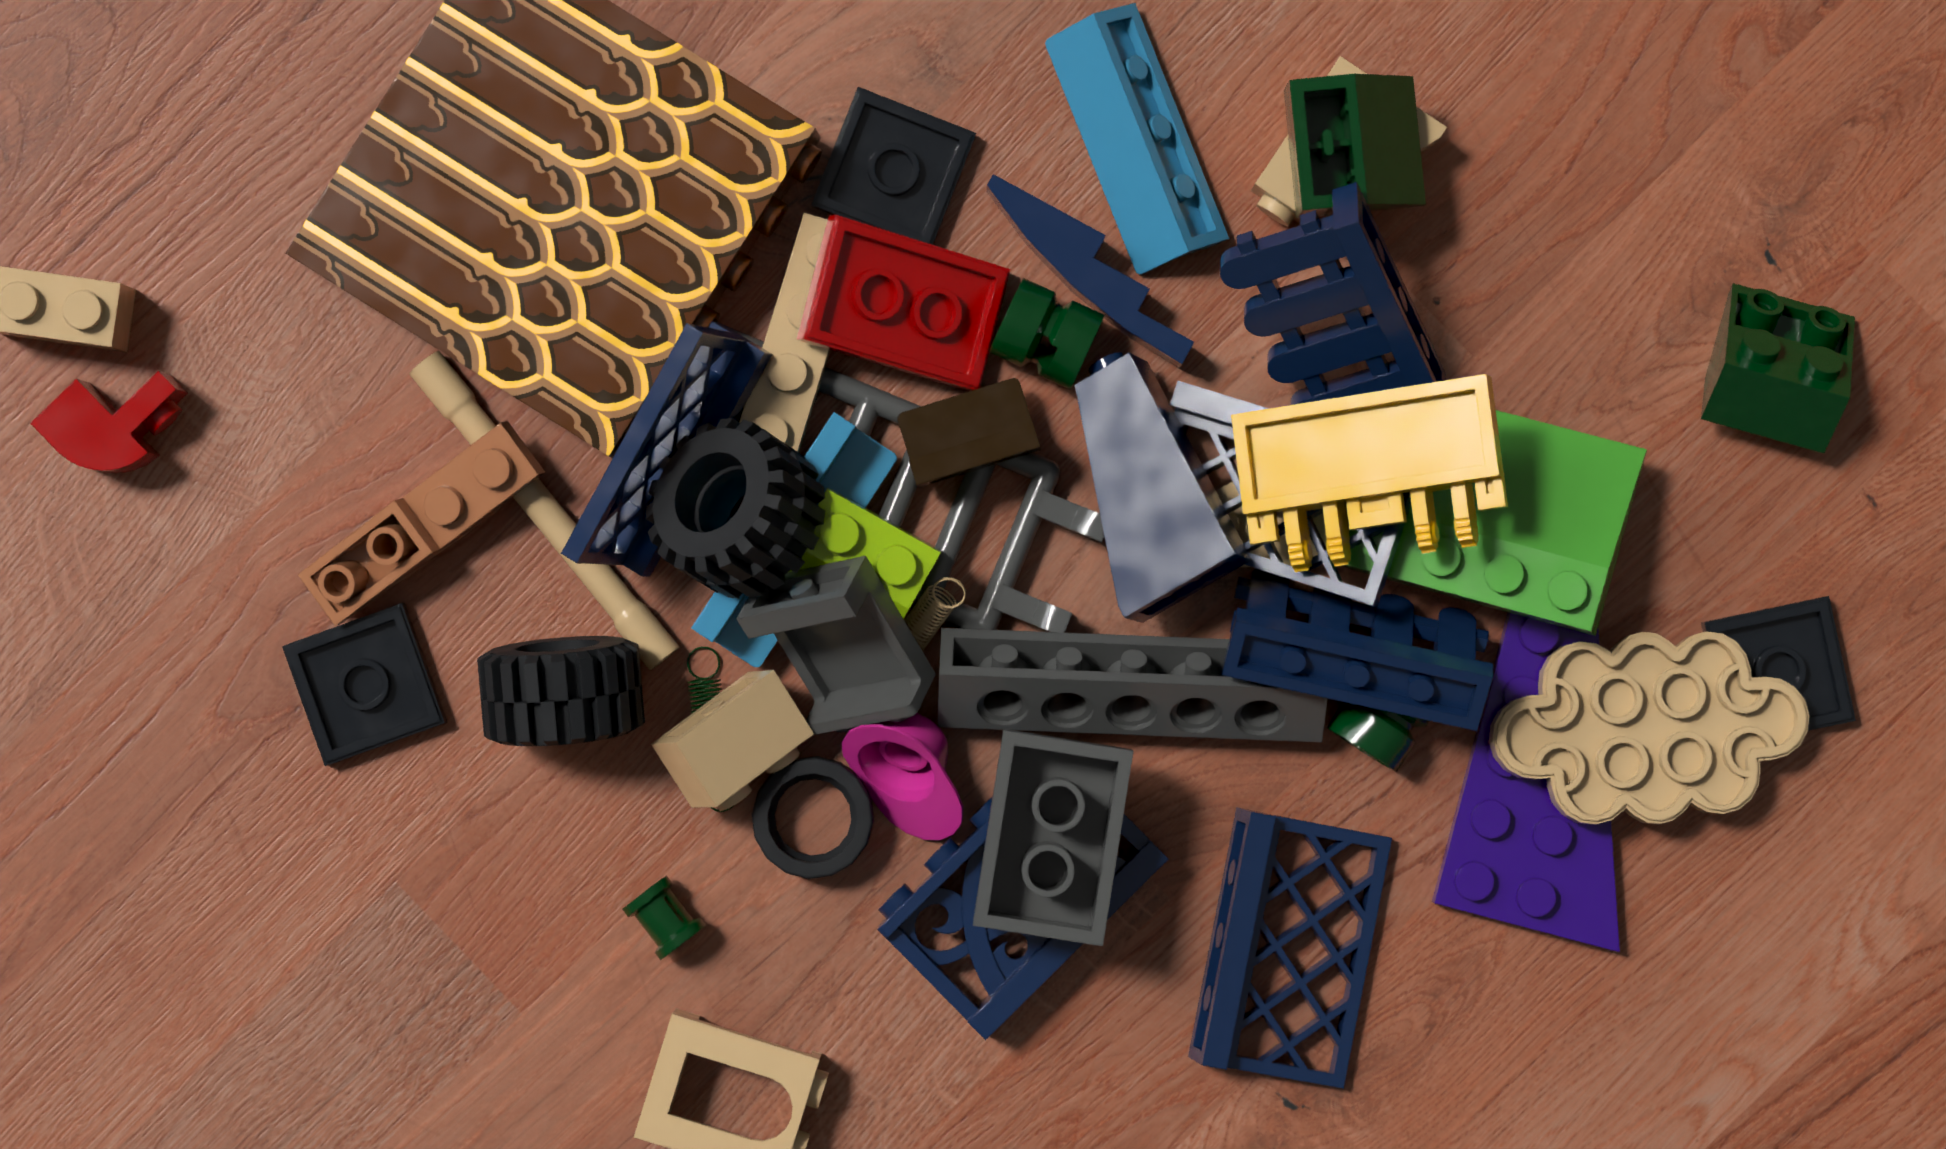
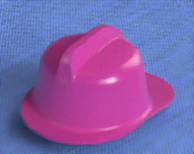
[842,713,963,840]

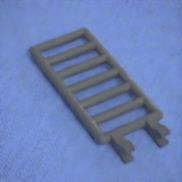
[725,325,1104,633]

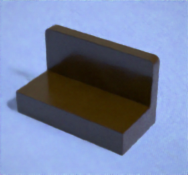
[897,378,1041,488]

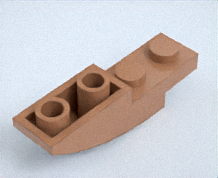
[298,421,545,626]

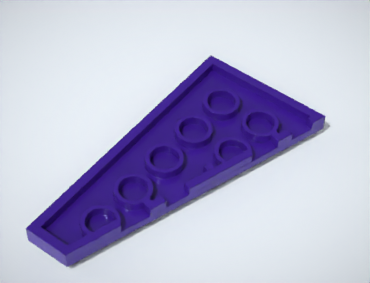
[1432,612,1620,952]

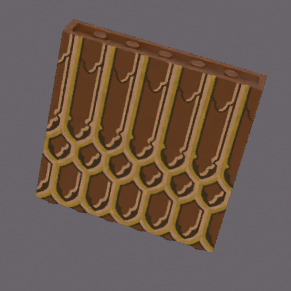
[285,0,822,459]

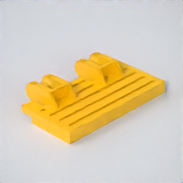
[1231,374,1508,572]

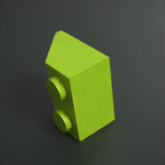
[789,487,941,618]

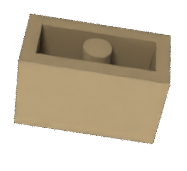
[0,266,136,352]
[651,670,814,811]

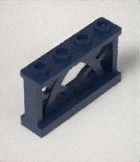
[877,797,1169,1040]

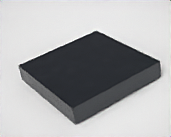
[811,87,976,245]
[1701,596,1856,731]
[282,603,448,766]

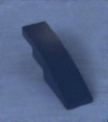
[987,174,1194,368]

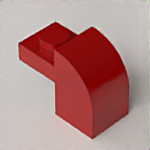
[30,371,188,473]

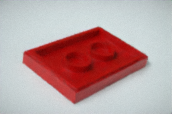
[796,215,1011,391]

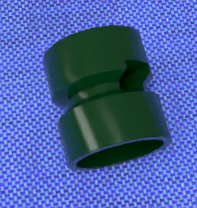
[989,278,1105,390]
[1326,702,1429,772]

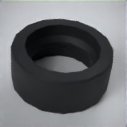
[751,756,874,879]

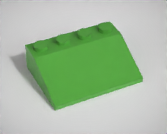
[1343,410,1647,636]

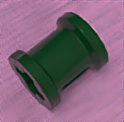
[622,875,706,961]

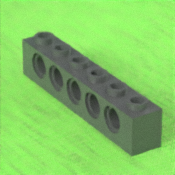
[938,628,1328,742]

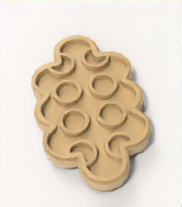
[1489,631,1809,825]

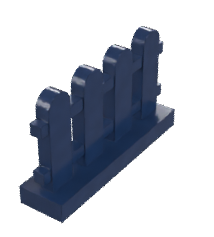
[1220,182,1446,405]
[1222,568,1493,731]

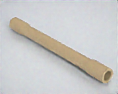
[409,351,679,671]

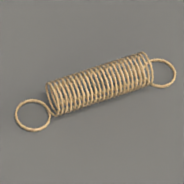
[904,577,966,651]

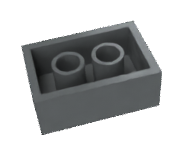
[973,729,1134,946]

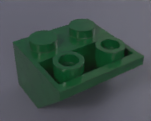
[1284,73,1426,219]
[1701,283,1855,453]

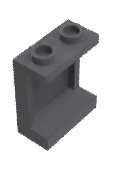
[736,556,936,735]

